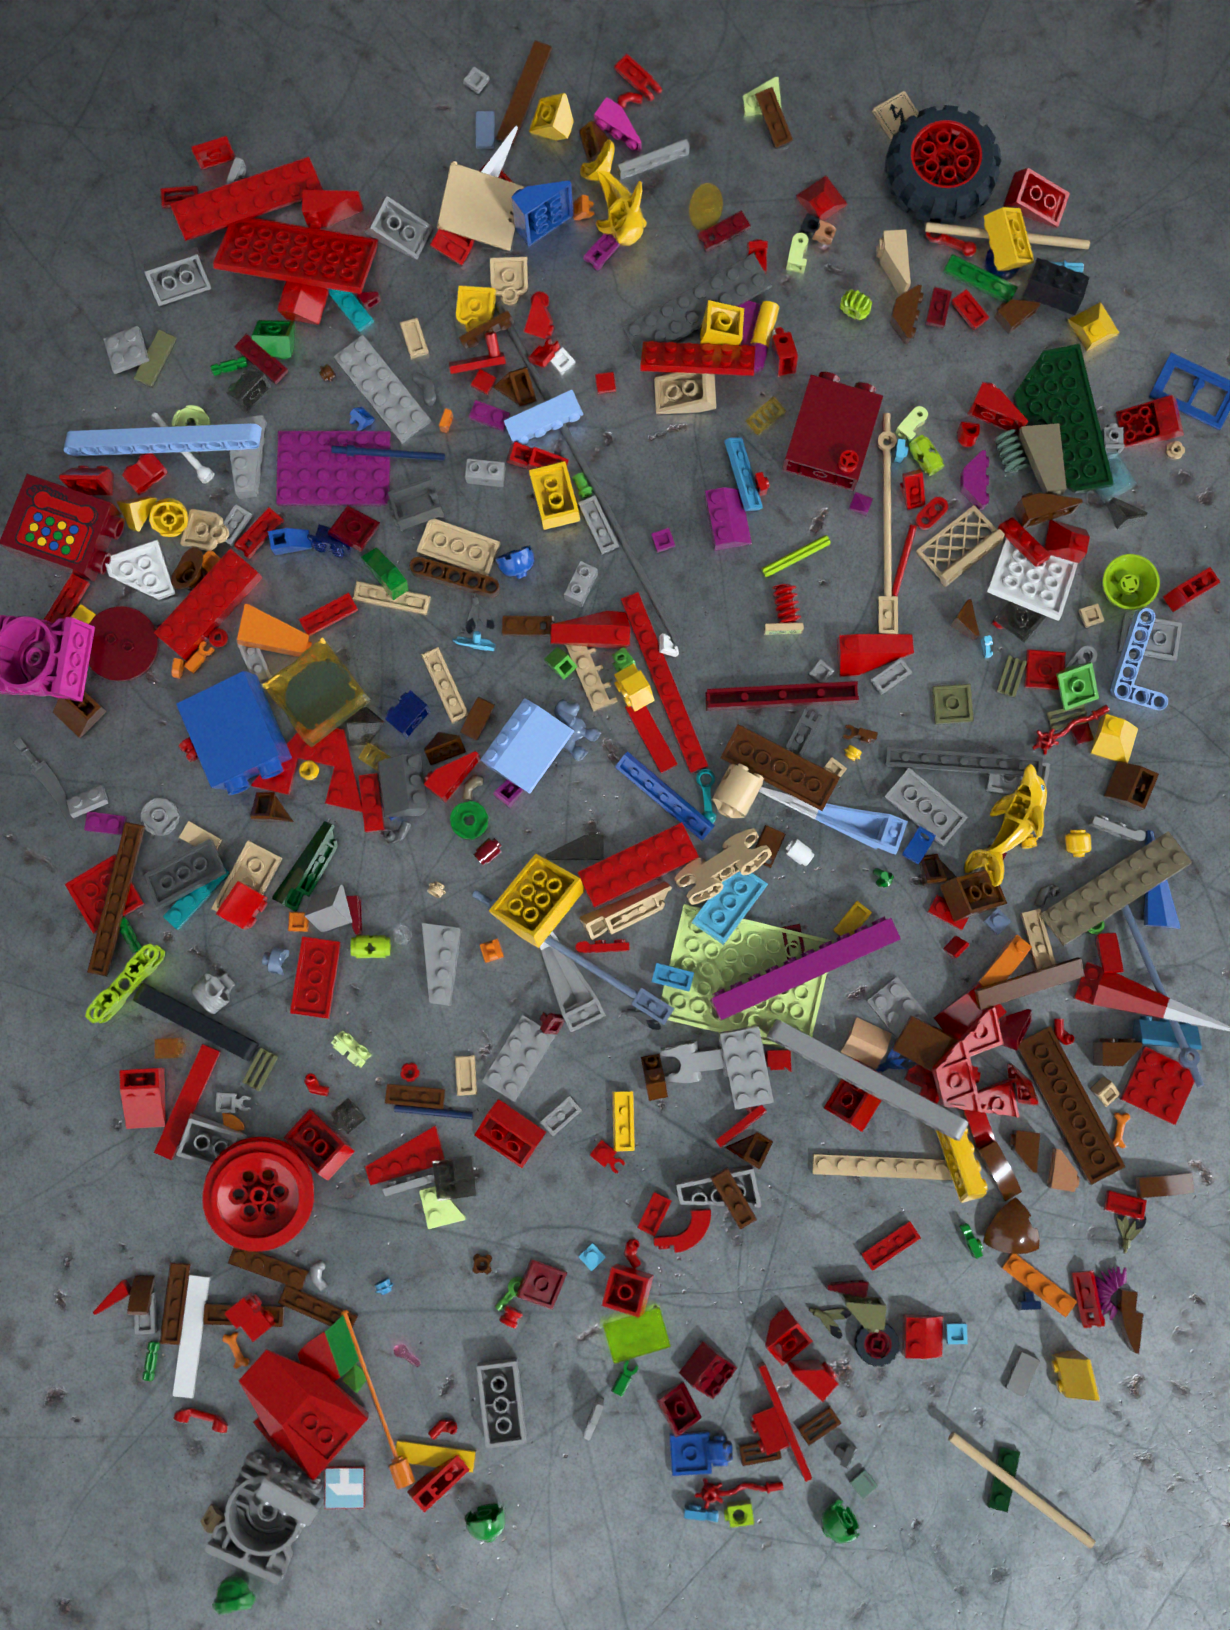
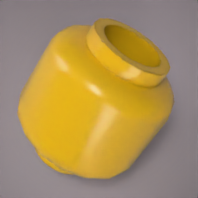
[1065,829,1091,857]

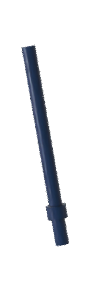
[331,445,445,461]

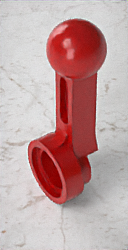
[926,232,977,257]

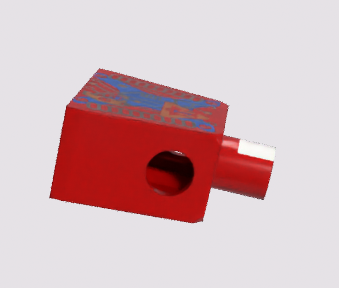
[771,327,798,377]

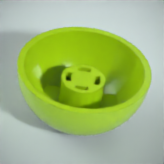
[1102,554,1160,610]

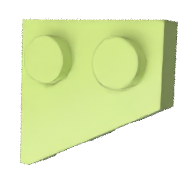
[743,77,781,116]
[419,1185,466,1229]

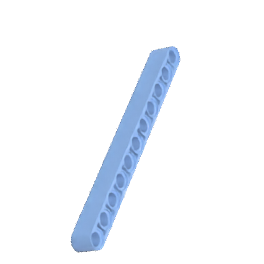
[64,423,262,456]

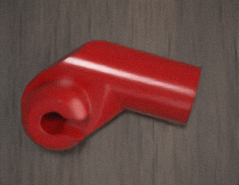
[1054,1019,1075,1045]

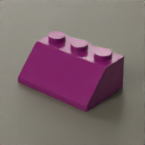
[704,487,752,551]

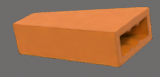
[237,604,312,658]

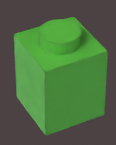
[544,647,577,680]

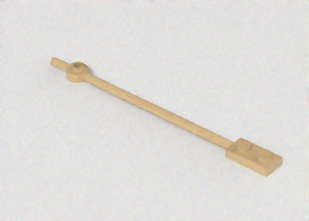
[877,413,898,634]

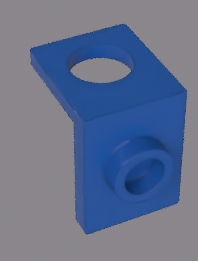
[902,826,936,864]

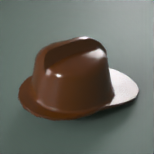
[171,547,203,590]

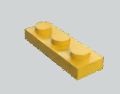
[612,1091,635,1151]

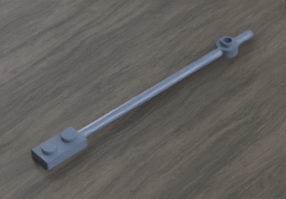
[1099,867,1205,1088]
[472,890,674,1025]

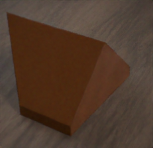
[493,366,537,407]
[950,599,980,640]
[250,792,294,822]
[919,854,957,886]
[725,1131,773,1170]

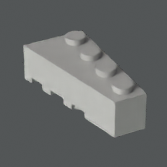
[422,923,462,1006]
[675,1164,761,1208]

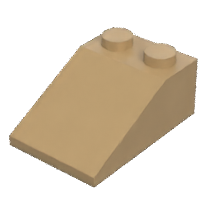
[876,230,911,295]
[654,372,716,414]

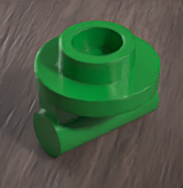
[873,868,894,887]

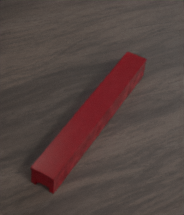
[705,681,859,711]

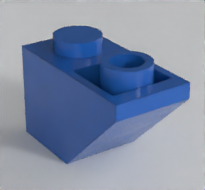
[268,528,312,555]

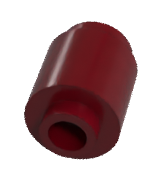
[473,838,502,866]

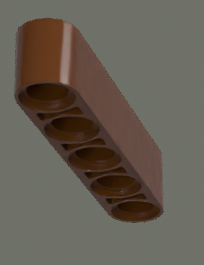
[409,557,500,598]

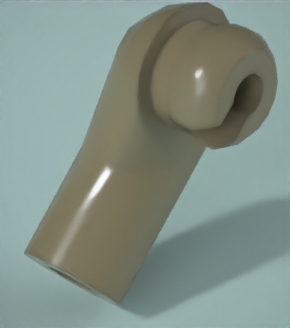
[463,775,484,800]

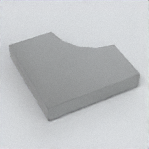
[583,1396,604,1441]

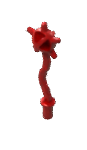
[1032,705,1110,755]
[694,1478,784,1509]

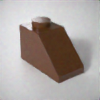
[994,299,1041,334]
[1009,1130,1040,1173]

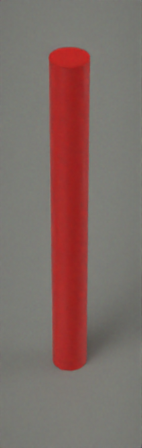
[892,525,917,596]

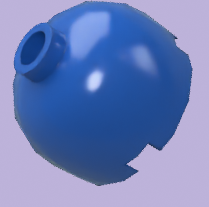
[495,545,534,579]

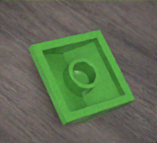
[1056,662,1099,711]

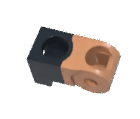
[799,213,836,245]

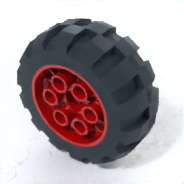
[884,105,1001,224]

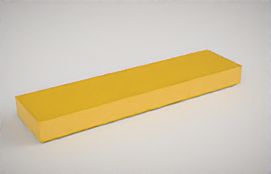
[396,1440,476,1473]

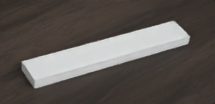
[173,1274,210,1398]

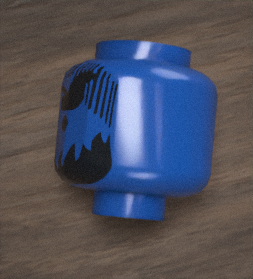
[707,1436,733,1466]

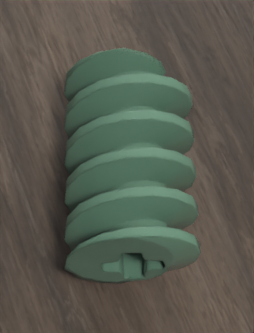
[994,429,1028,472]

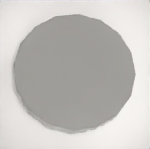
[140,798,180,836]

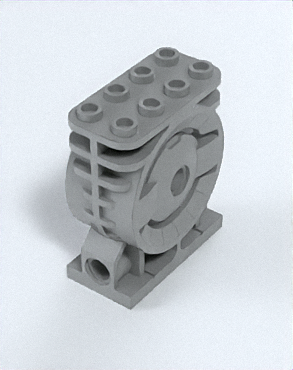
[204,1450,323,1585]

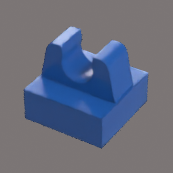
[349,407,375,431]

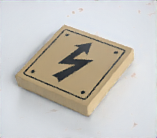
[872,91,919,140]

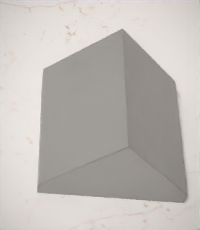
[304,885,352,933]

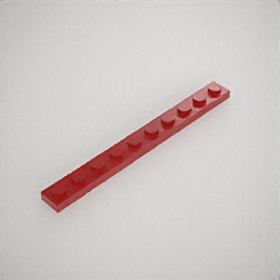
[621,592,708,774]

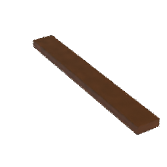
[87,822,145,977]

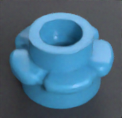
[375,1278,393,1295]

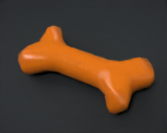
[1112,1112,1131,1149]
[222,1332,250,1369]

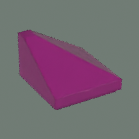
[849,492,873,516]

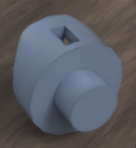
[262,947,290,975]

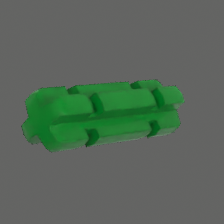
[211,356,248,375]
[120,917,142,953]
[142,1341,160,1381]

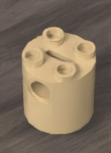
[711,764,764,818]

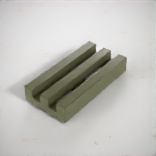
[996,655,1027,698]
[1046,704,1089,731]
[242,1048,278,1091]

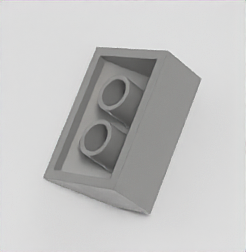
[144,247,211,306]
[256,1469,325,1527]

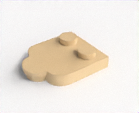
[490,257,528,306]
[180,509,229,551]

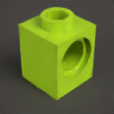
[724,1499,754,1528]

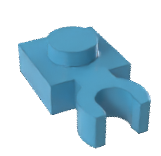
[683,1503,719,1522]

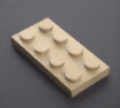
[416,519,501,576]
[211,841,283,912]

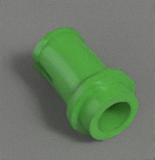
[572,473,592,498]

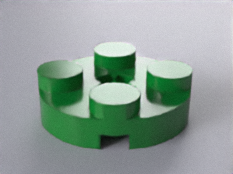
[450,801,489,840]

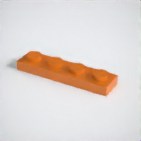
[1001,1254,1077,1318]

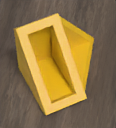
[116,496,157,532]

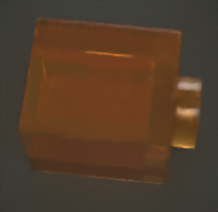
[155,1038,186,1059]

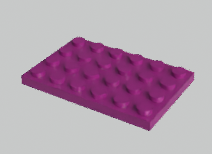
[276,431,391,506]

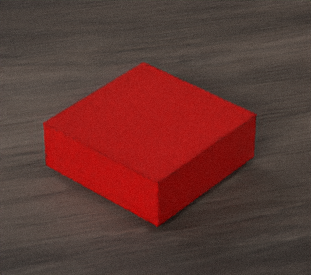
[471,369,496,395]
[595,372,616,394]

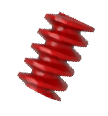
[772,584,801,623]

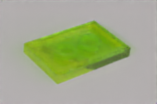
[603,1307,671,1364]

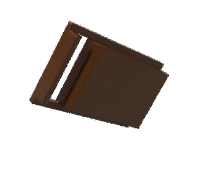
[754,825,786,868]

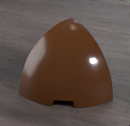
[983,1197,1040,1254]

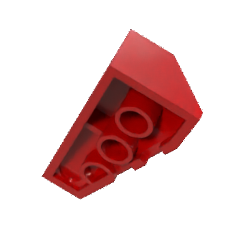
[550,610,630,649]
[837,634,914,677]

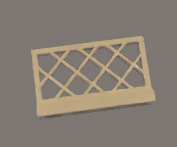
[916,505,1005,587]

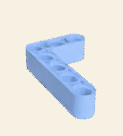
[1110,608,1168,710]

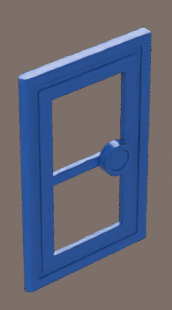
[1149,352,1230,430]

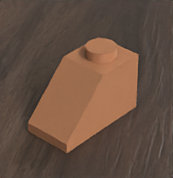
[1047,1148,1079,1192]

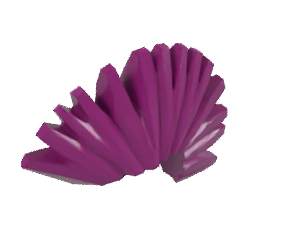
[1095,1267,1127,1321]

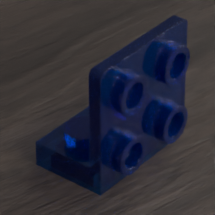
[307,524,352,558]

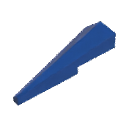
[1144,830,1181,929]

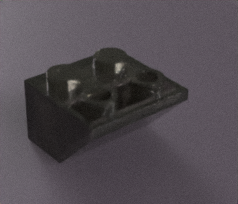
[432,1155,478,1201]

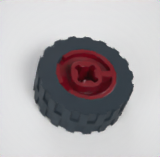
[854,1323,900,1367]

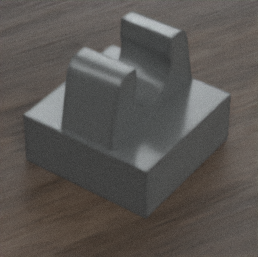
[834,1444,857,1468]

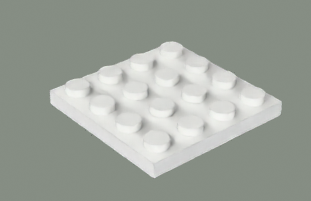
[987,538,1078,621]

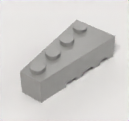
[225,415,267,499]

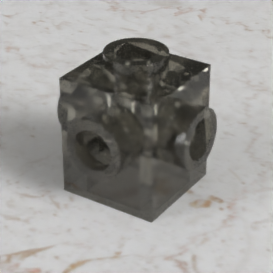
[331,1098,366,1134]

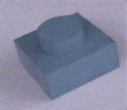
[983,908,1012,935]

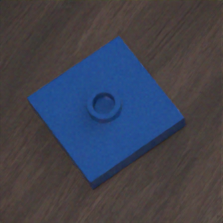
[669,1431,712,1476]

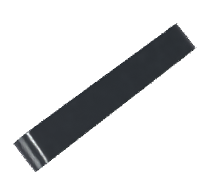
[133,983,259,1062]

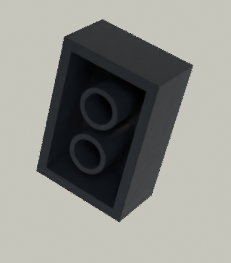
[1022,258,1090,316]

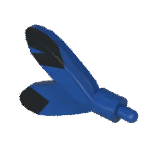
[875,1046,917,1072]

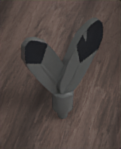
[466,593,495,634]
[621,1008,661,1030]

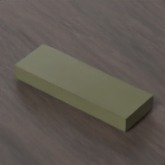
[134,330,177,388]

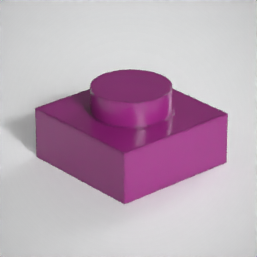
[651,528,675,553]

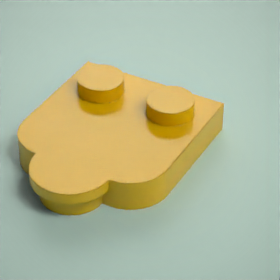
[456,286,496,332]

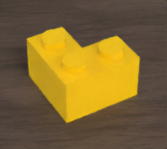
[614,663,654,712]

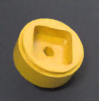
[299,760,319,780]

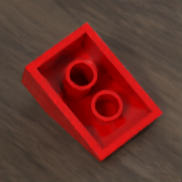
[1003,168,1070,228]
[302,190,364,229]
[967,382,1028,436]
[59,465,114,496]
[424,751,481,803]
[216,881,268,930]
[933,982,1007,1039]
[283,1109,355,1180]

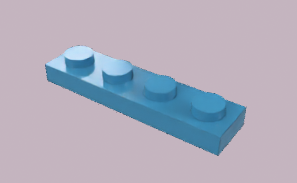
[724,438,763,511]

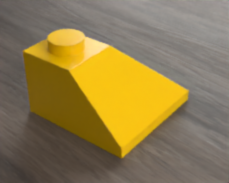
[529,93,573,141]
[1068,302,1119,352]
[1090,714,1138,763]

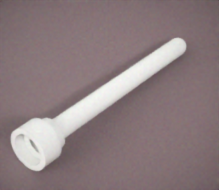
[151,413,214,484]

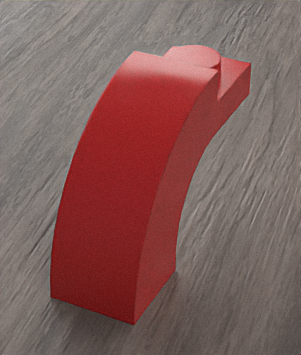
[653,1208,711,1253]

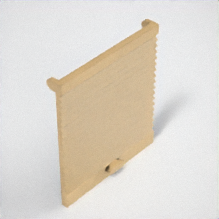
[436,161,524,251]

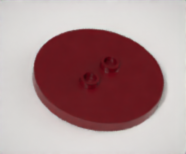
[89,606,159,682]

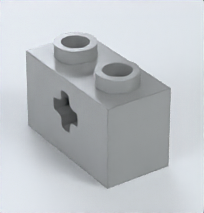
[465,459,506,487]
[564,561,598,608]

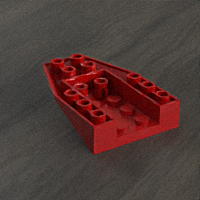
[238,1349,369,1481]

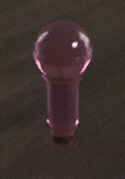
[394,1344,421,1368]

